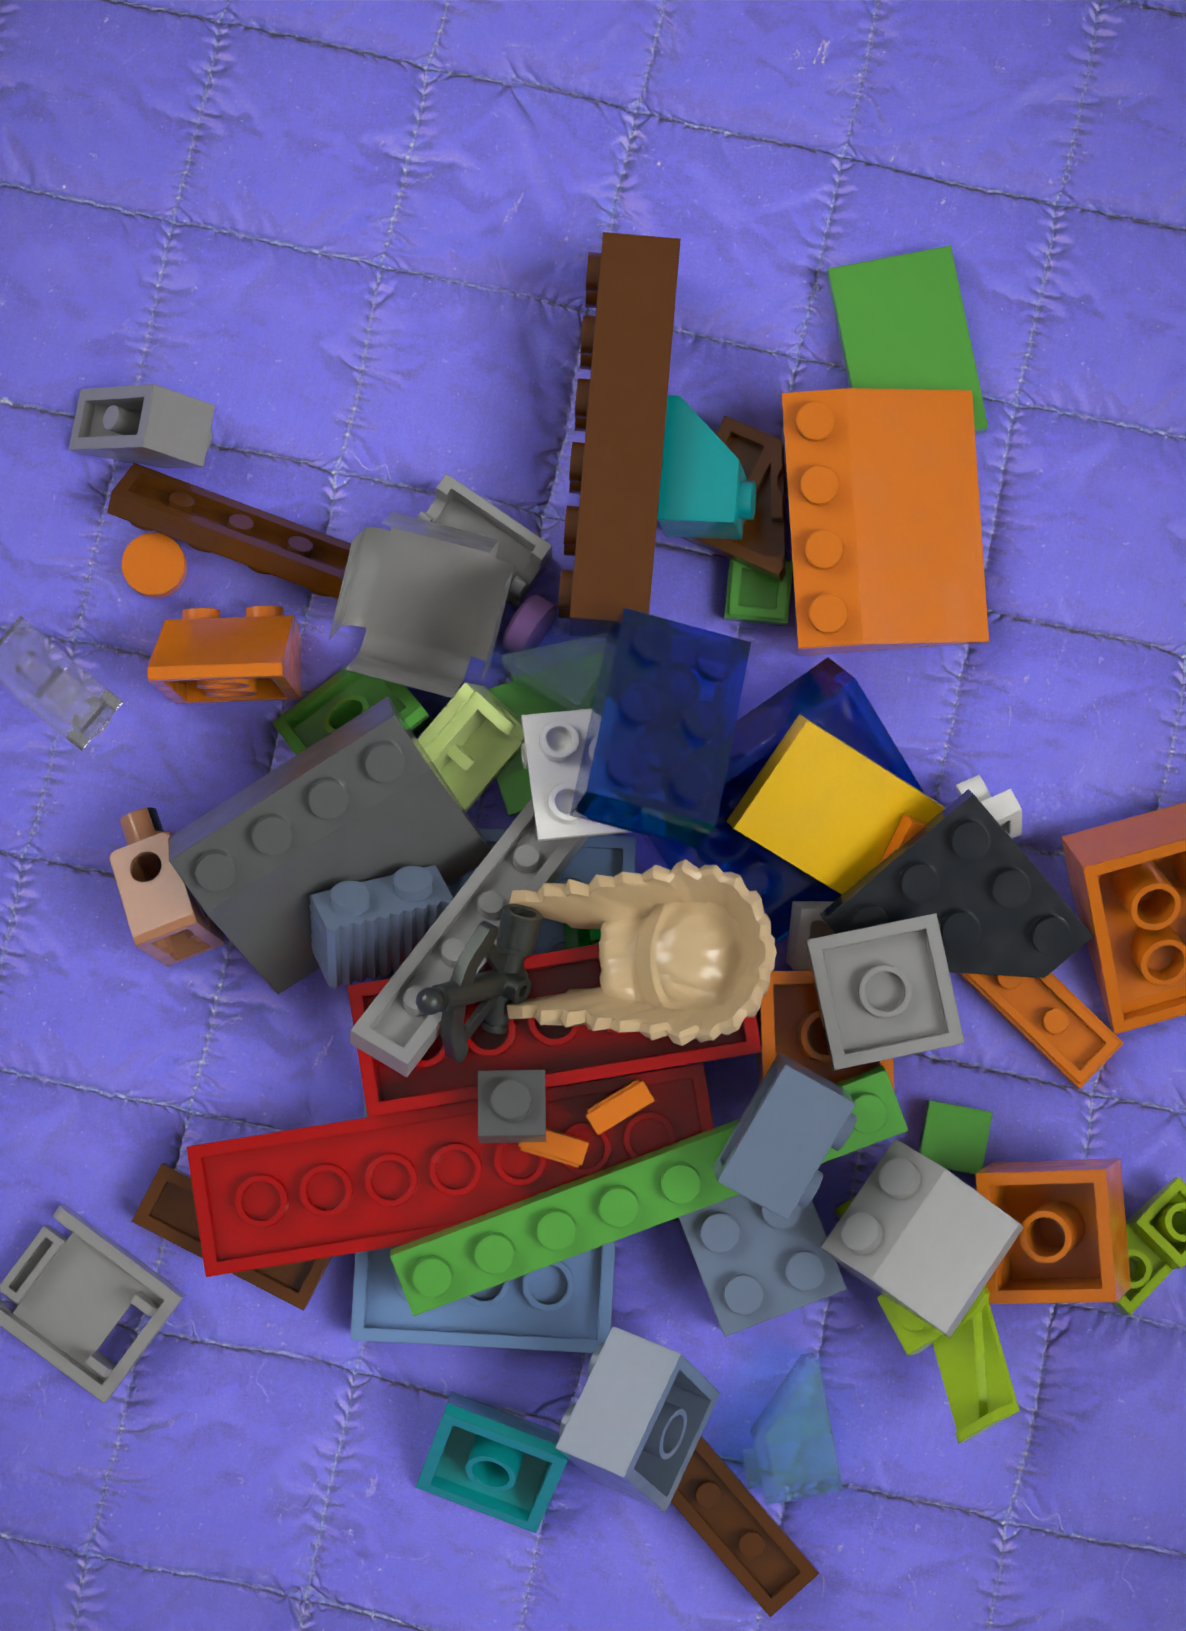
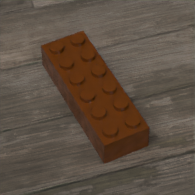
[558,232,681,642]

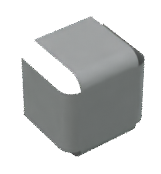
[328,512,515,698]

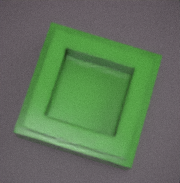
[724,559,793,626]
[918,1100,993,1174]

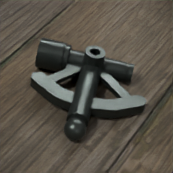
[416,904,543,1063]

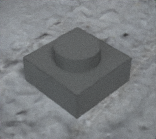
[478,1070,546,1143]

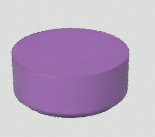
[503,594,558,660]

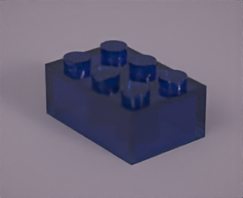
[570,608,751,848]

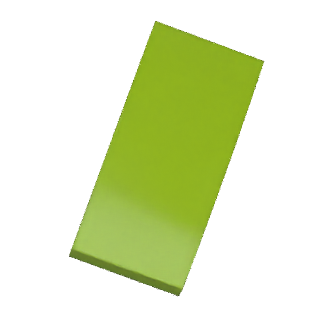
[1110,1177,1186,1315]

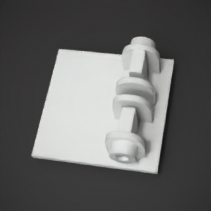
[521,703,668,842]

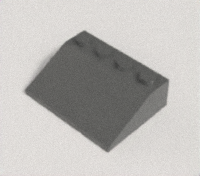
[168,696,491,994]

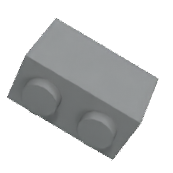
[821,1139,1024,1338]

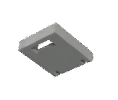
[0,1204,186,1403]

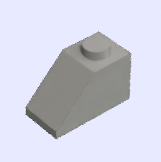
[69,384,215,468]

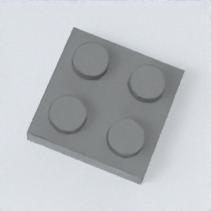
[805,913,965,1070]

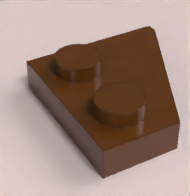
[681,416,786,582]

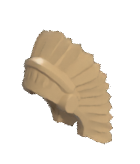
[507,859,777,1046]

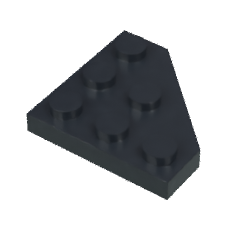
[820,789,1094,978]

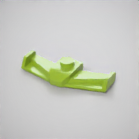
[834,1196,1020,1444]

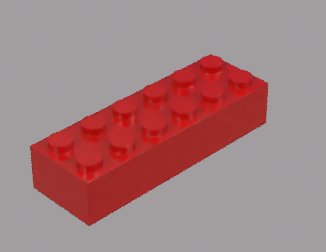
[347,944,762,1117]

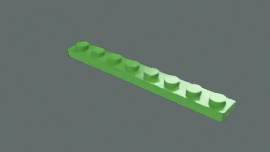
[390,1065,909,1317]

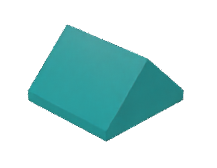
[415,1391,568,1533]

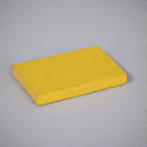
[727,714,946,895]

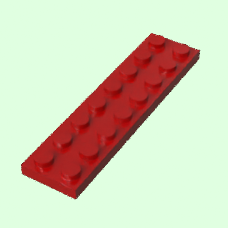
[186,1063,714,1277]

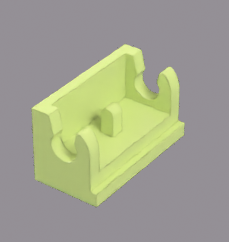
[417,682,524,812]

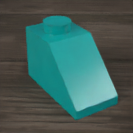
[657,395,756,539]

